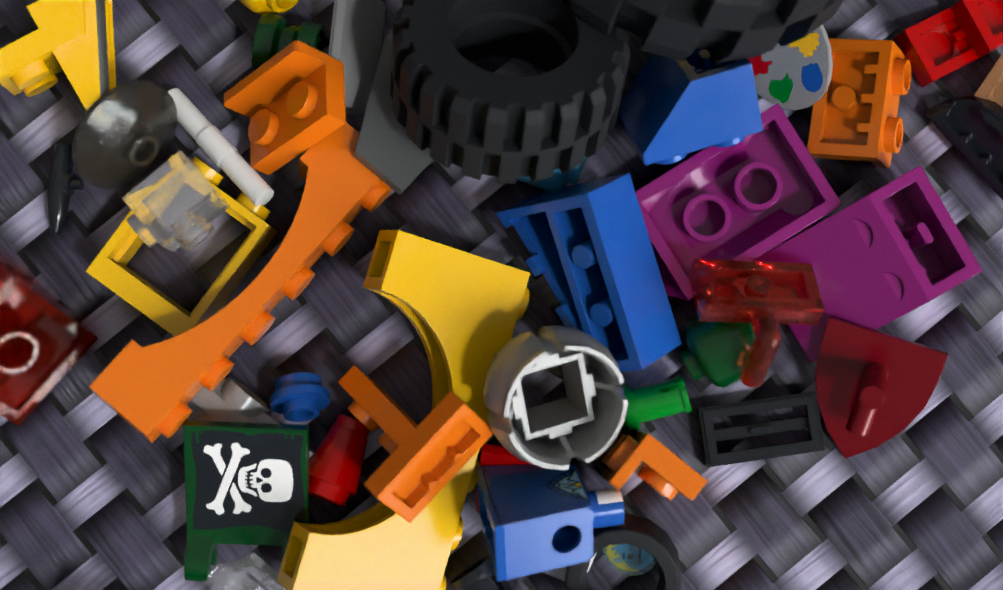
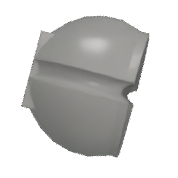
[483,325,628,470]

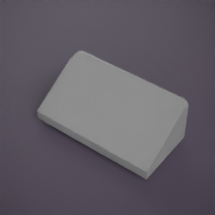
[329,0,386,115]

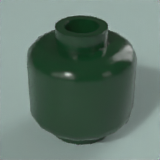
[679,299,773,388]

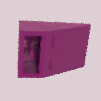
[751,165,983,364]

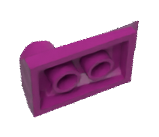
[635,103,842,301]

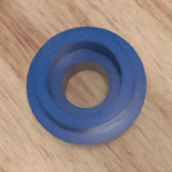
[269,372,330,422]

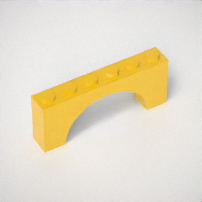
[276,230,530,590]

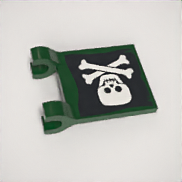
[183,420,309,581]

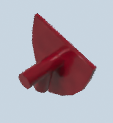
[815,316,948,459]

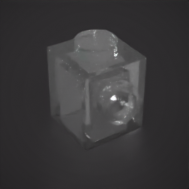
[122,150,230,252]

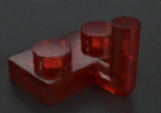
[689,259,825,388]

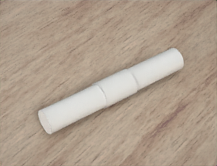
[161,88,274,207]

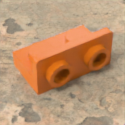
[807,38,911,168]
[224,41,346,175]
[601,431,708,501]

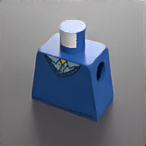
[476,464,625,581]

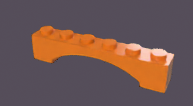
[89,122,392,443]

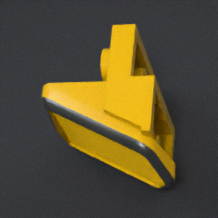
[0,0,119,127]

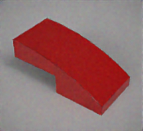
[894,0,1003,88]

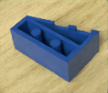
[496,173,682,372]

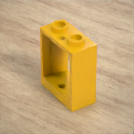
[85,155,278,336]

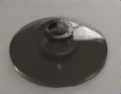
[72,80,177,189]

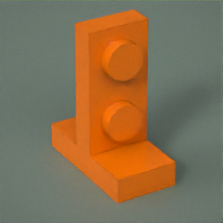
[338,365,493,523]

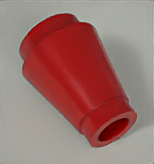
[309,414,370,508]

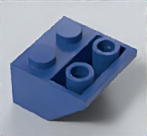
[617,49,763,166]

